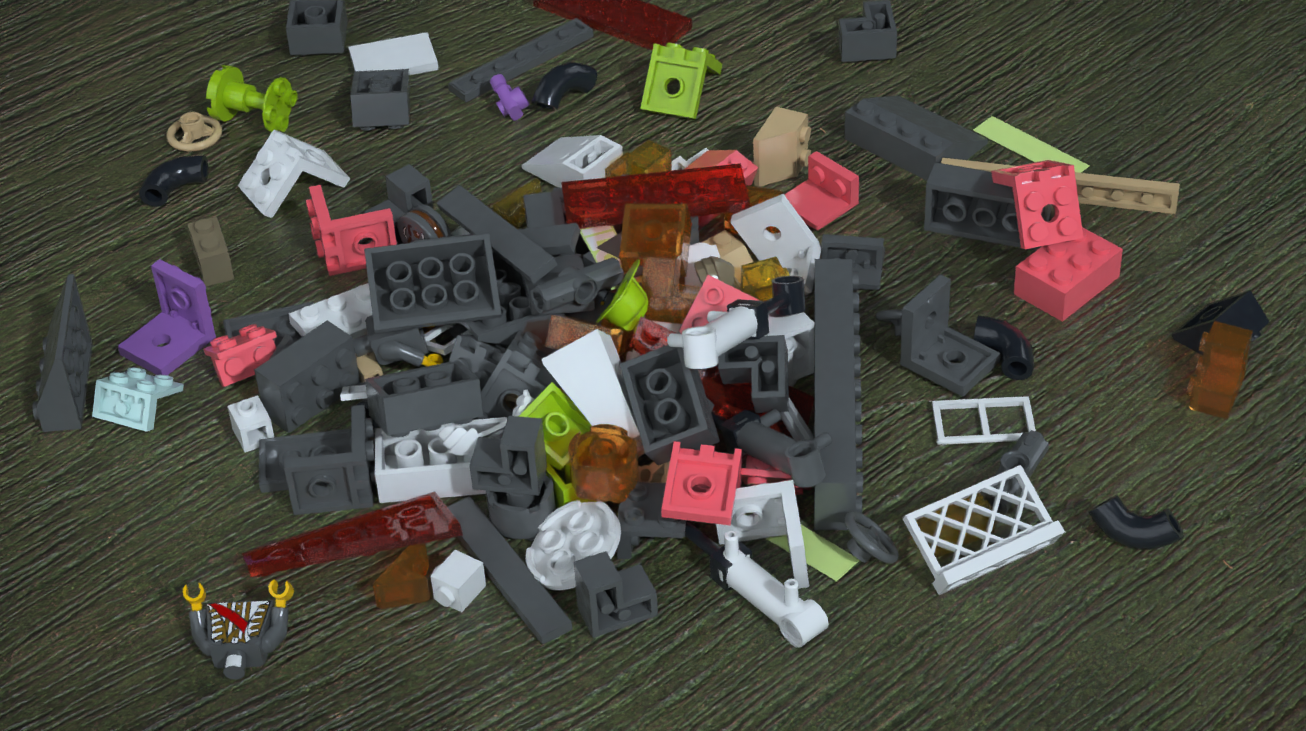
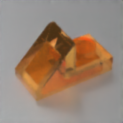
[373,540,430,609]

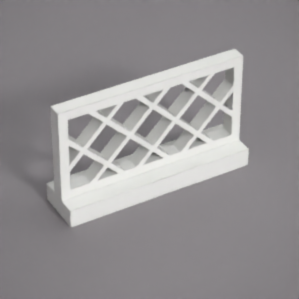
[903,465,1065,595]

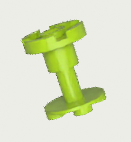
[206,65,298,132]

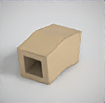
[355,352,383,383]

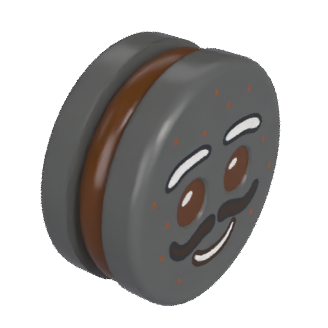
[397,204,452,244]

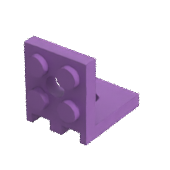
[118,259,216,376]

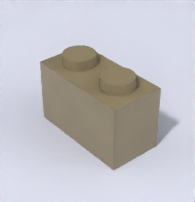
[187,217,234,286]

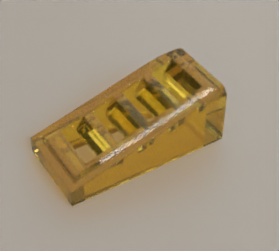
[493,178,541,229]

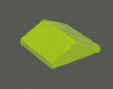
[519,382,597,470]

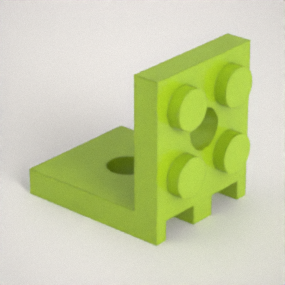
[640,43,723,120]

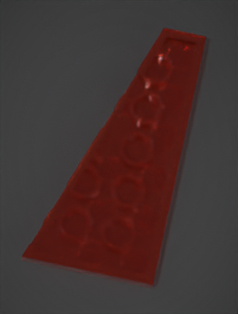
[242,491,463,577]

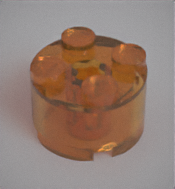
[568,424,639,503]

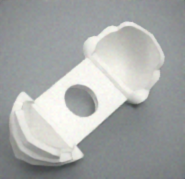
[438,389,534,456]

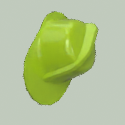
[596,259,648,332]

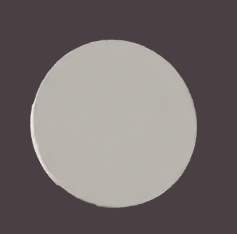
[525,500,621,590]

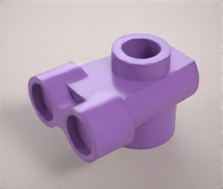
[490,74,530,120]

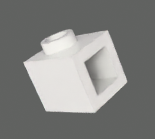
[227,395,274,453]
[431,550,486,612]

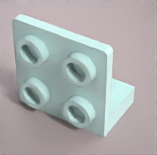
[92,367,184,432]

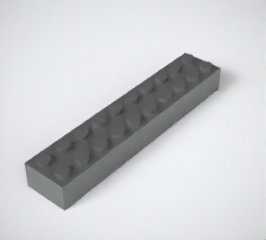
[814,259,863,530]

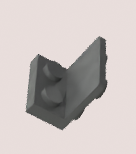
[617,481,687,559]

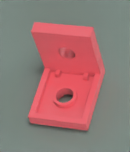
[991,160,1083,249]
[306,185,397,276]
[661,441,742,526]

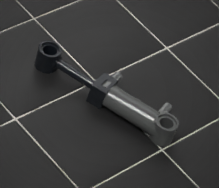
[711,409,832,488]

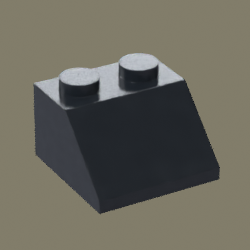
[1171,290,1269,360]

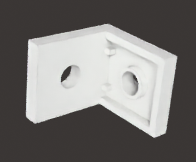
[238,130,350,218]
[730,194,822,301]
[716,480,809,589]

